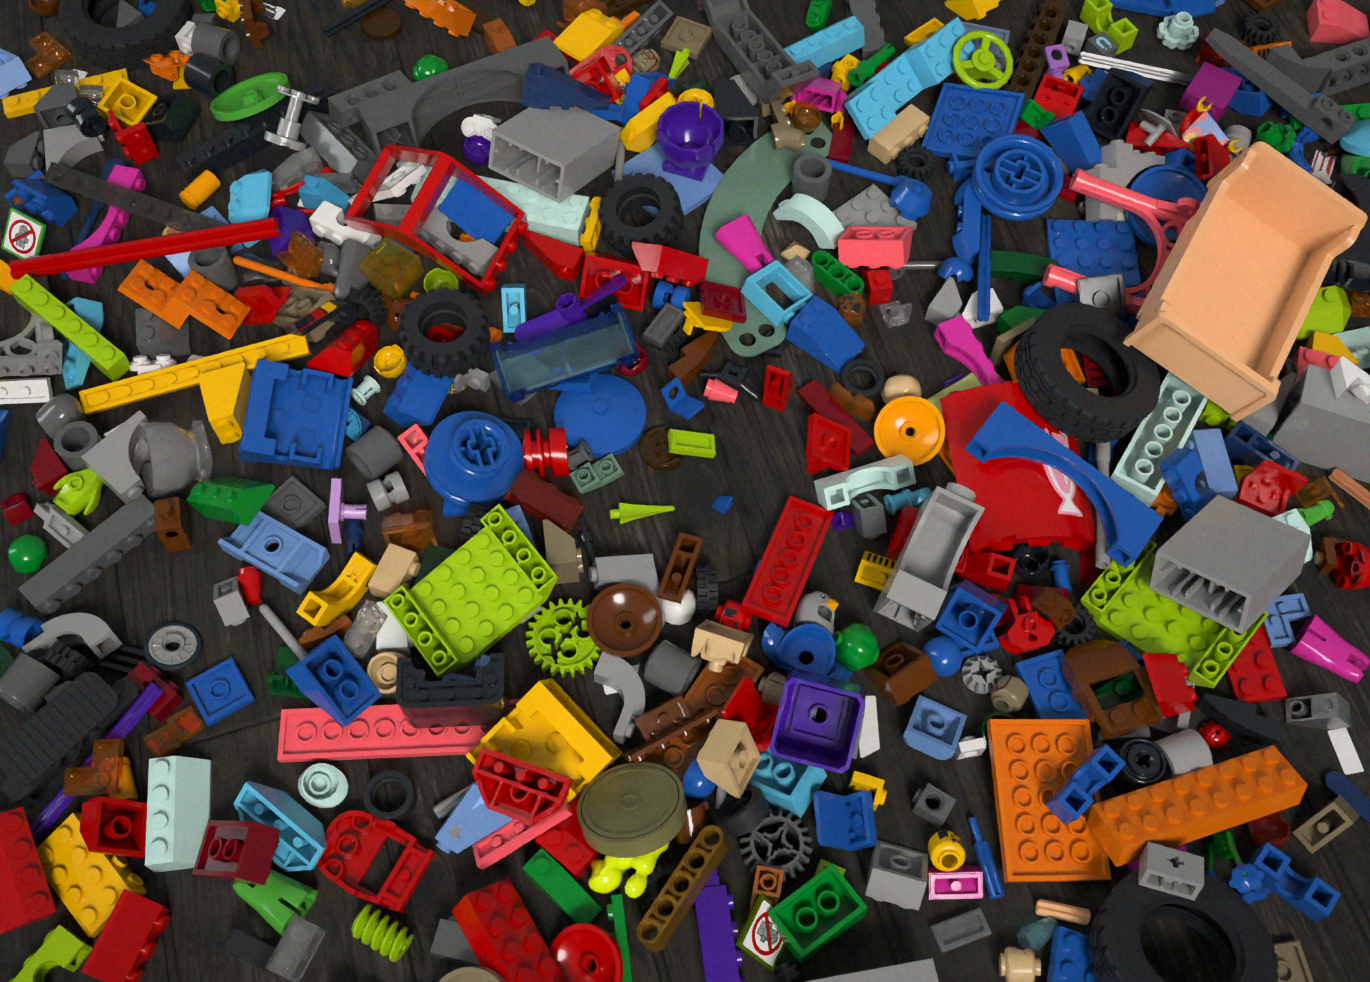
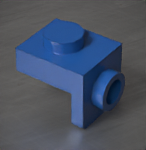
[946,152,977,182]

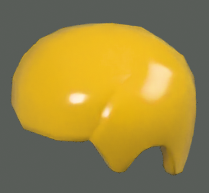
[374,344,407,378]

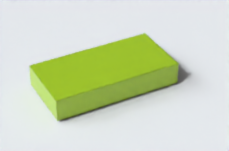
[668,429,716,458]

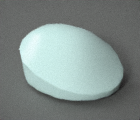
[298,763,348,808]

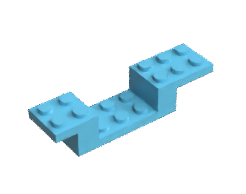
[844,17,976,140]

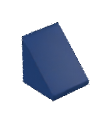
[711,496,733,515]

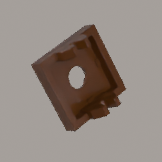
[238,0,270,49]

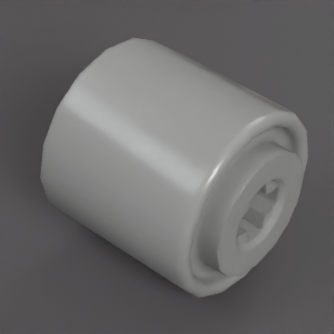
[1153,728,1213,782]

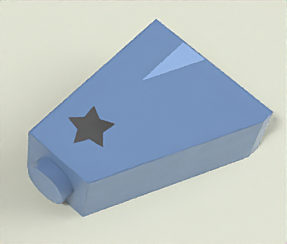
[434,783,513,854]

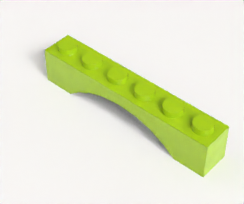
[8,274,130,382]

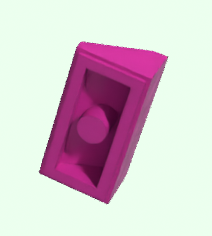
[927,865,983,900]

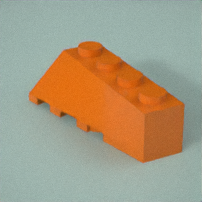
[404,0,477,37]

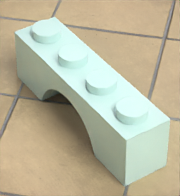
[814,454,916,511]

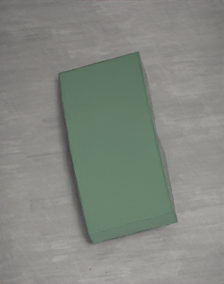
[570,453,624,494]

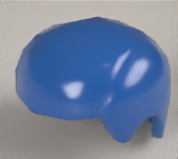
[937,257,973,282]
[922,636,963,677]
[682,759,716,800]

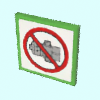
[1,207,47,259]

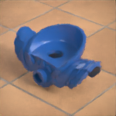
[762,622,853,682]

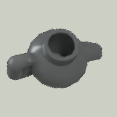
[311,241,341,278]

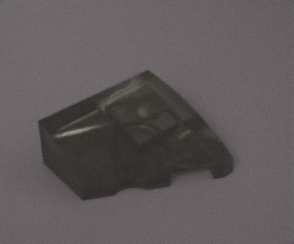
[235,251,285,283]

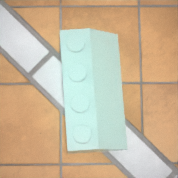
[145,756,212,873]

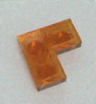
[24,31,72,79]
[63,739,124,797]

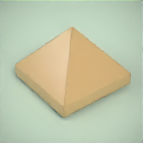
[781,240,811,267]

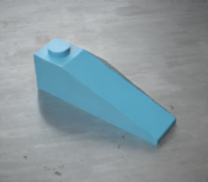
[55,297,104,391]

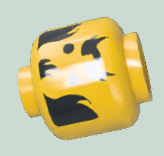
[928,831,965,872]

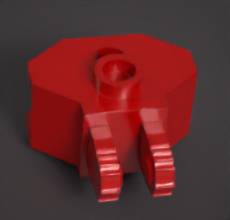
[997,595,1055,654]

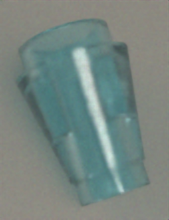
[1017,916,1059,952]

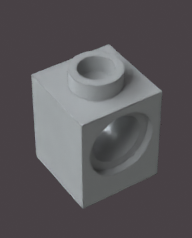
[1061,20,1089,56]

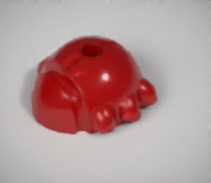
[1198,720,1231,751]

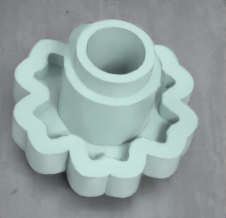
[1157,12,1199,50]

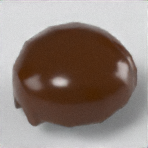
[27,0,60,17]

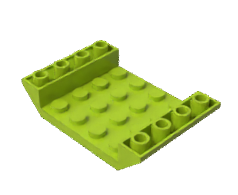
[383,504,559,678]
[1080,540,1269,688]

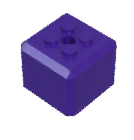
[769,669,866,774]

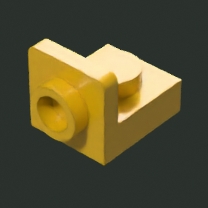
[849,771,887,811]

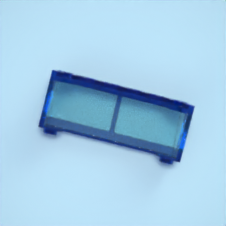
[488,302,639,402]

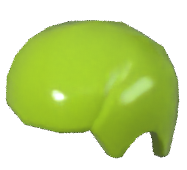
[424,268,460,293]

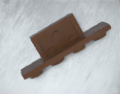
[622,695,721,763]

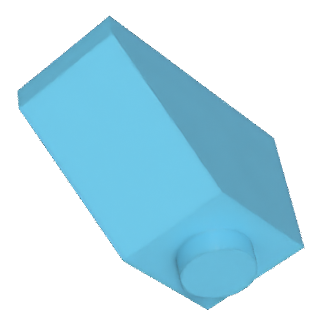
[501,283,527,333]

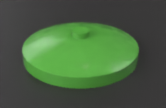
[210,72,291,121]

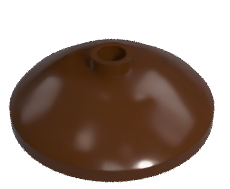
[587,583,663,658]

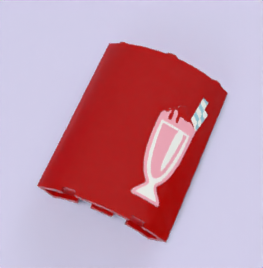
[940,380,1097,554]

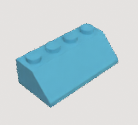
[783,16,865,68]

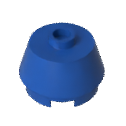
[889,178,932,221]

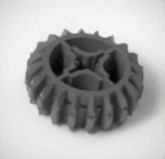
[740,809,812,883]

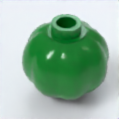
[412,54,450,82]
[833,623,880,671]

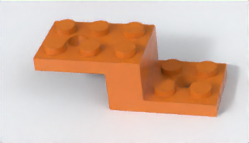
[118,259,251,340]

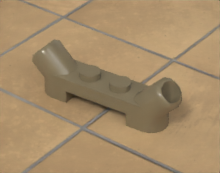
[757,95,806,151]

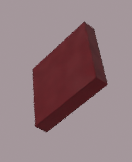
[699,280,747,324]

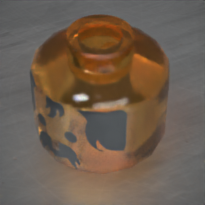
[836,292,867,327]

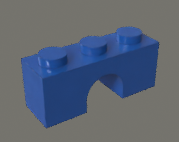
[1158,448,1217,523]
[1045,744,1126,825]
[1247,842,1341,922]

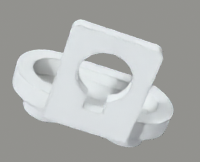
[461,114,502,143]
[129,354,177,375]

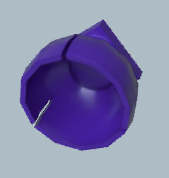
[656,101,725,182]

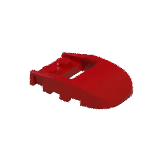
[317,810,436,913]

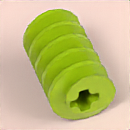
[351,903,414,962]

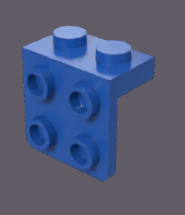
[813,790,878,851]

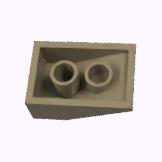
[272,285,336,343]

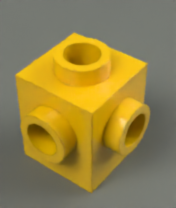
[831,53,861,91]

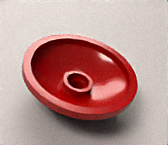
[549,923,623,982]

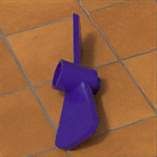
[515,275,627,357]

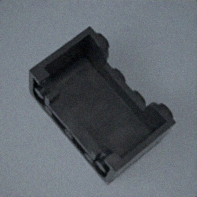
[396,653,510,728]

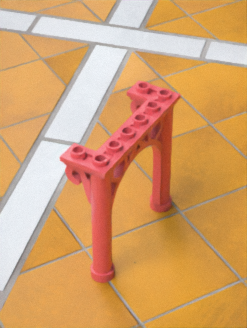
[1042,168,1202,316]

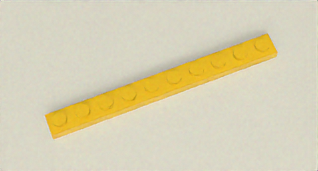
[79,334,311,415]

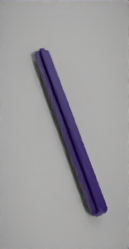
[29,682,163,839]

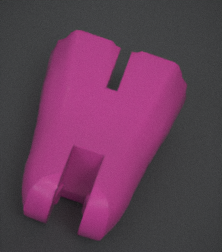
[715,214,774,275]
[1288,614,1370,683]

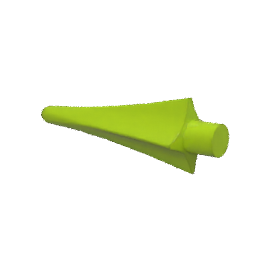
[668,48,690,90]
[609,503,675,524]

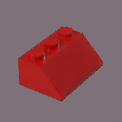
[631,242,709,288]
[579,251,652,311]
[307,320,378,377]
[81,889,171,982]

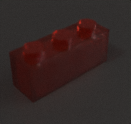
[503,468,584,533]

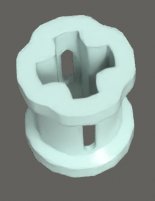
[351,375,381,406]

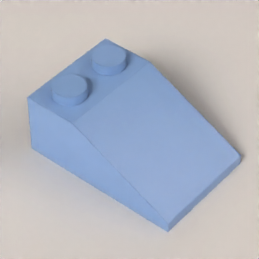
[0,48,32,99]

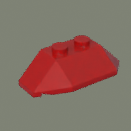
[472,747,573,827]

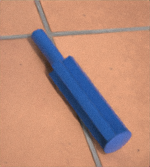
[968,817,1005,899]

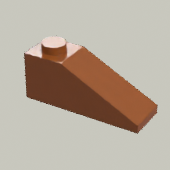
[482,18,517,55]

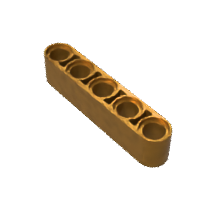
[637,825,728,952]

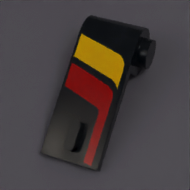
[285,300,358,337]

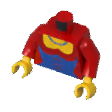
[1178,96,1244,155]

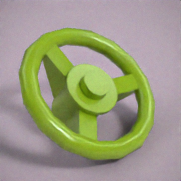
[952,30,1013,90]

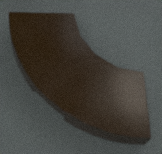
[460,2,497,35]

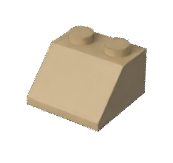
[696,719,761,798]

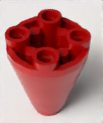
[1332,541,1370,590]

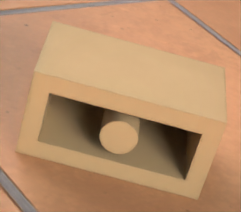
[368,543,421,599]

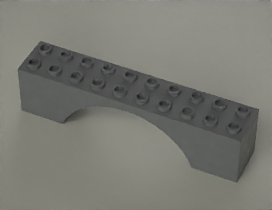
[355,36,570,158]

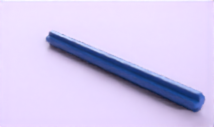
[977,214,991,322]

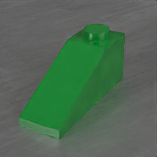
[522,848,602,924]

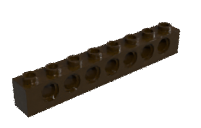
[1004,0,1070,121]

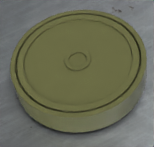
[577,762,687,858]

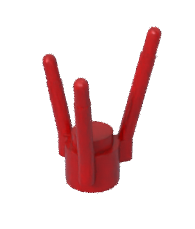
[270,181,317,214]

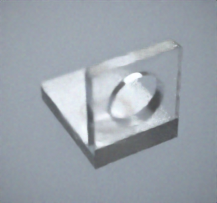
[879,301,913,328]

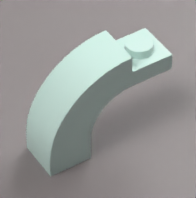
[773,193,845,249]

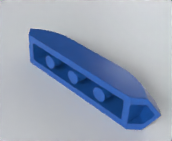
[952,178,981,266]

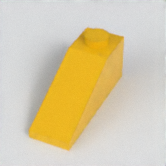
[620,92,678,153]

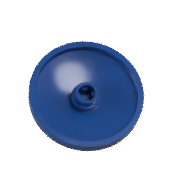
[1124,165,1208,248]
[554,374,646,458]

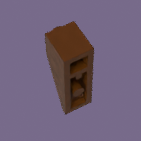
[657,532,703,604]

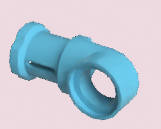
[884,488,932,516]

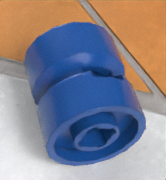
[652,280,691,311]
[0,608,44,649]

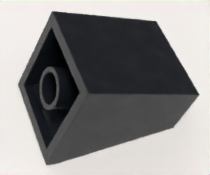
[712,79,759,146]

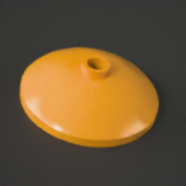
[874,396,945,466]

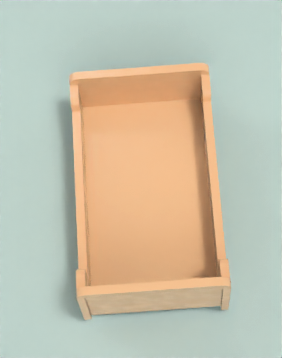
[1123,141,1368,422]

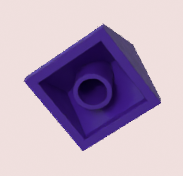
[268,205,317,260]

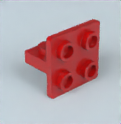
[234,285,291,326]

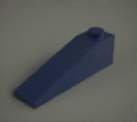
[521,63,611,110]

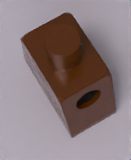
[154,497,193,553]

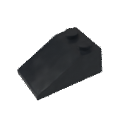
[141,92,199,142]

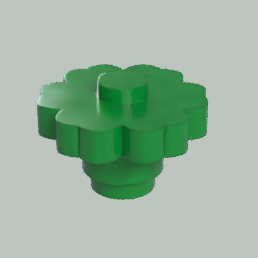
[1253,121,1297,153]

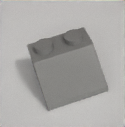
[865,840,928,911]

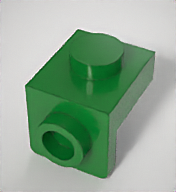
[1019,99,1055,132]

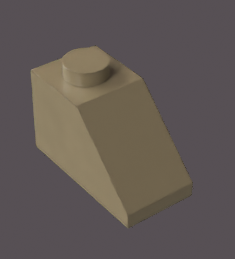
[1292,795,1359,854]

